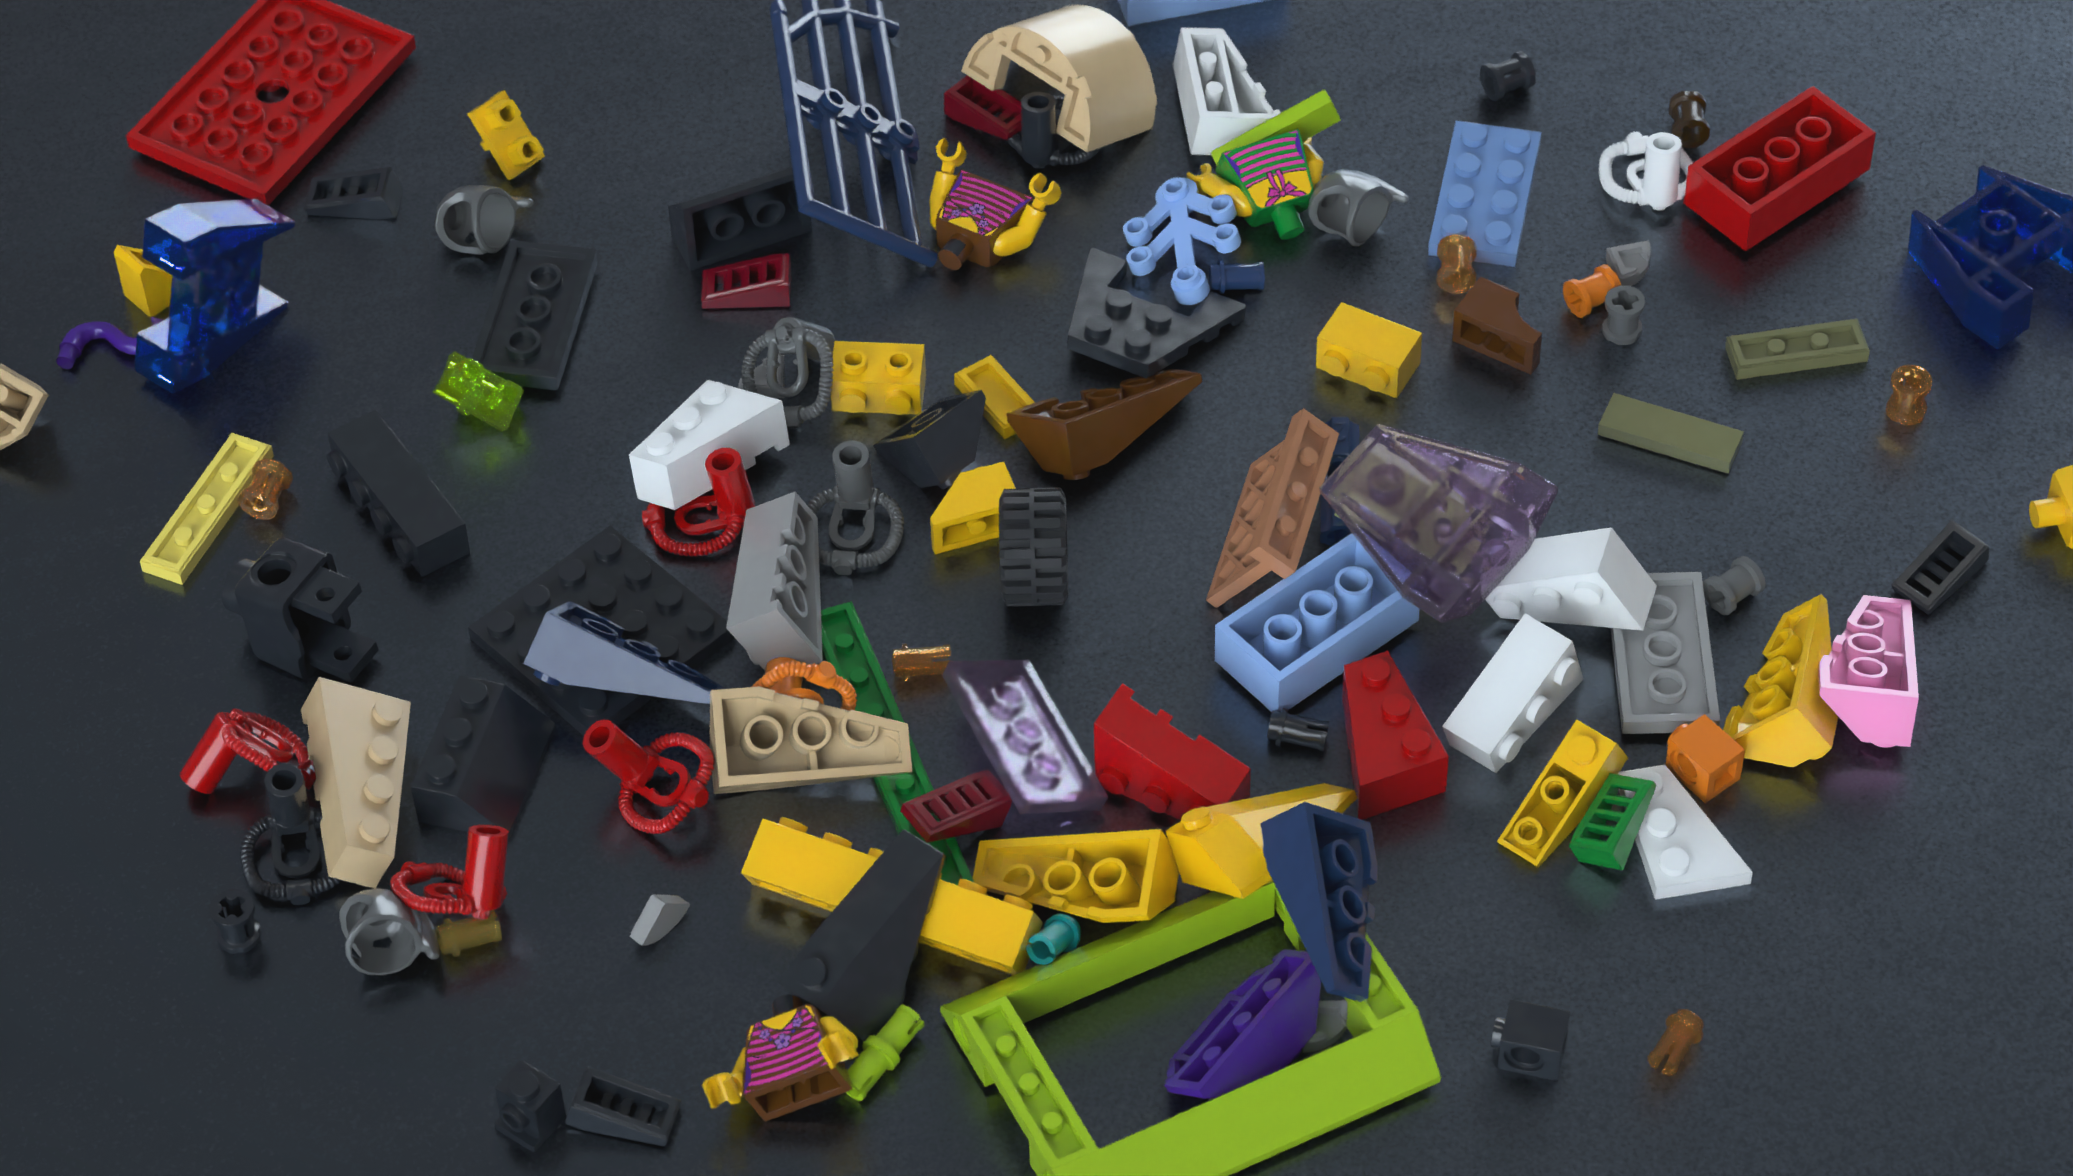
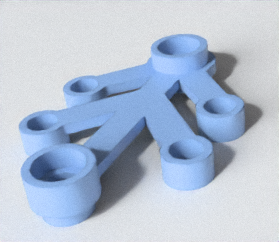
[1123,177,1241,305]

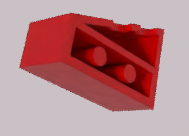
[1342,651,1449,820]
[1094,683,1251,821]

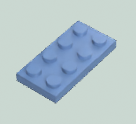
[1428,121,1541,267]

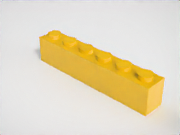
[741,817,1043,975]

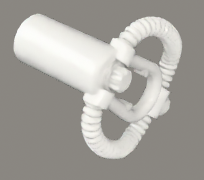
[1598,132,1693,211]

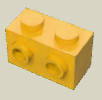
[830,341,926,415]

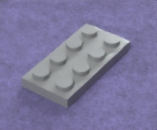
[1610,572,1720,734]

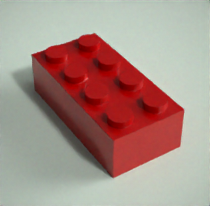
[1684,86,1876,251]

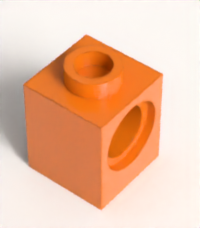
[1665,714,1745,803]

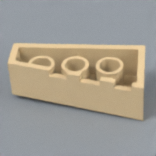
[301,677,411,888]

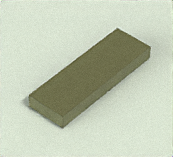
[1725,318,1870,380]
[1598,393,1744,474]

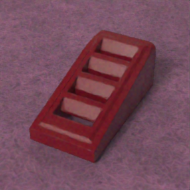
[944,75,1021,140]
[701,254,791,308]
[900,770,1012,843]

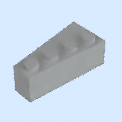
[726,492,823,671]

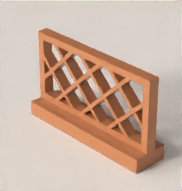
[1206,408,1339,608]

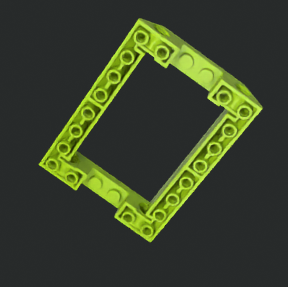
[940,880,1441,1176]

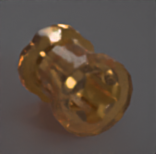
[1436,234,1477,294]
[1886,365,1933,425]
[238,458,293,520]

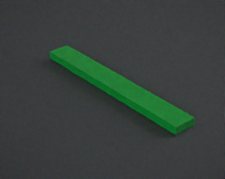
[821,601,974,885]

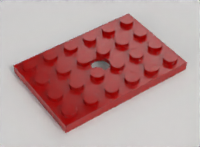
[126,0,416,207]

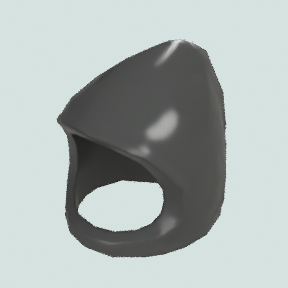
[1308,169,1410,246]
[435,185,534,254]
[339,888,440,975]

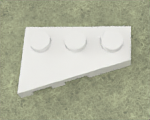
[1618,765,1753,900]

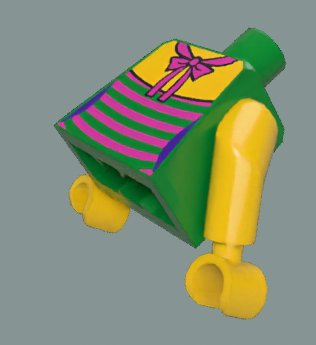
[1186,129,1324,240]

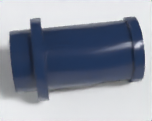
[1209,259,1265,295]

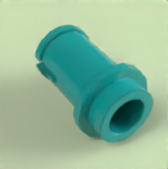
[1026,914,1081,965]

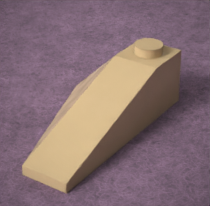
[710,687,913,794]

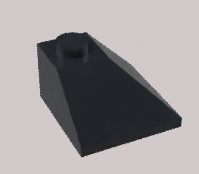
[873,390,986,489]

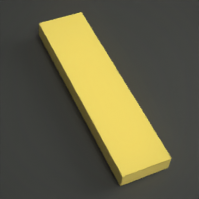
[140,433,274,585]

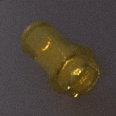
[436,910,502,957]

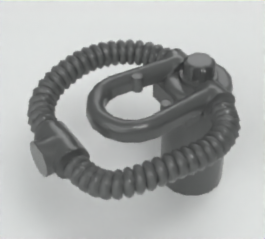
[741,317,835,429]
[807,440,905,575]

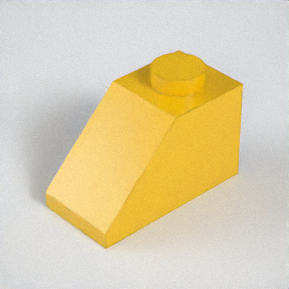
[930,462,1016,555]

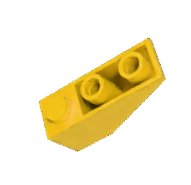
[1497,719,1628,868]

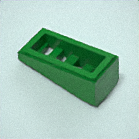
[1569,773,1657,870]

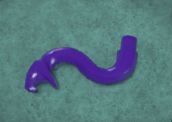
[56,312,186,369]

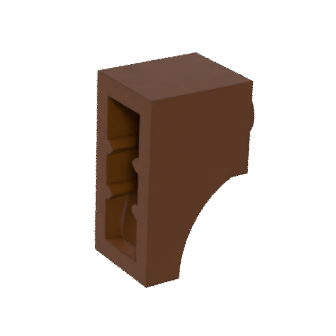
[1452,276,1542,375]

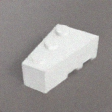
[1173,28,1281,155]
[629,380,790,510]
[1477,527,1657,631]
[1442,614,1584,773]

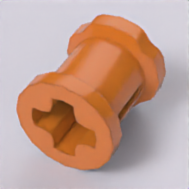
[1563,264,1621,318]

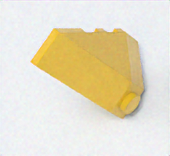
[1723,594,1838,767]
[1165,783,1357,899]
[973,829,1179,923]

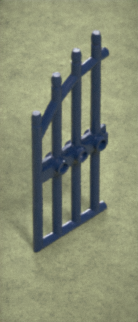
[770,0,938,267]

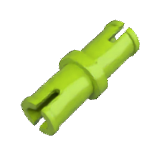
[845,1005,925,1101]

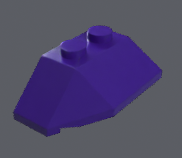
[1164,949,1321,1099]

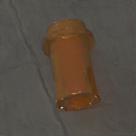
[892,643,952,681]
[1647,1009,1704,1076]

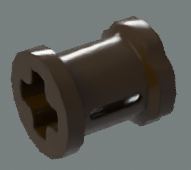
[1668,91,1710,148]

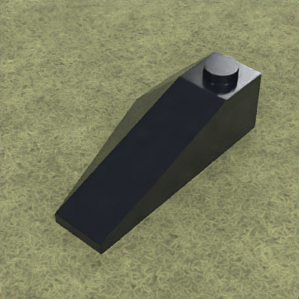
[779,829,946,1042]

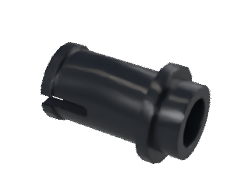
[1267,708,1330,752]

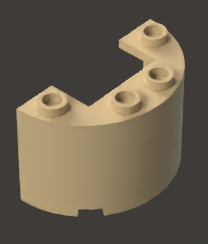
[962,5,1157,152]

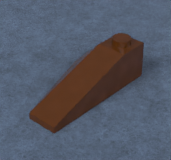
[1006,369,1202,480]

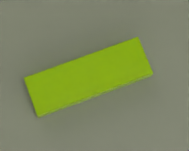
[1210,90,1341,165]

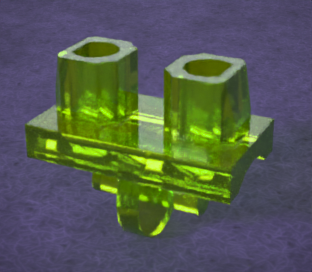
[433,351,524,432]

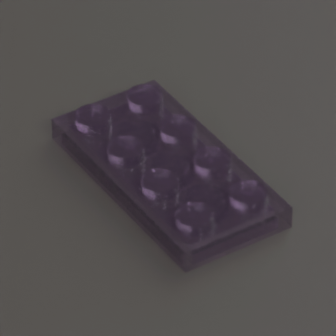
[942,660,1108,814]

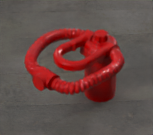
[642,448,755,557]
[180,708,316,794]
[583,719,715,834]
[390,825,508,919]

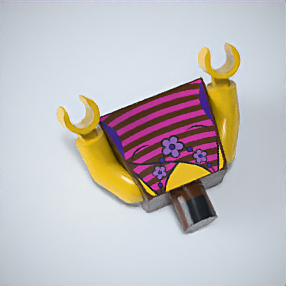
[929,138,1061,270]
[702,994,858,1121]

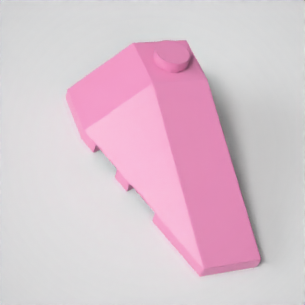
[1818,595,1919,748]

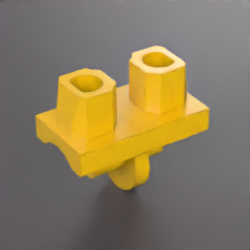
[467,90,545,180]

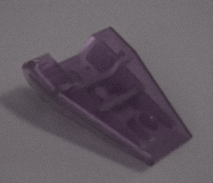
[1319,424,1558,623]

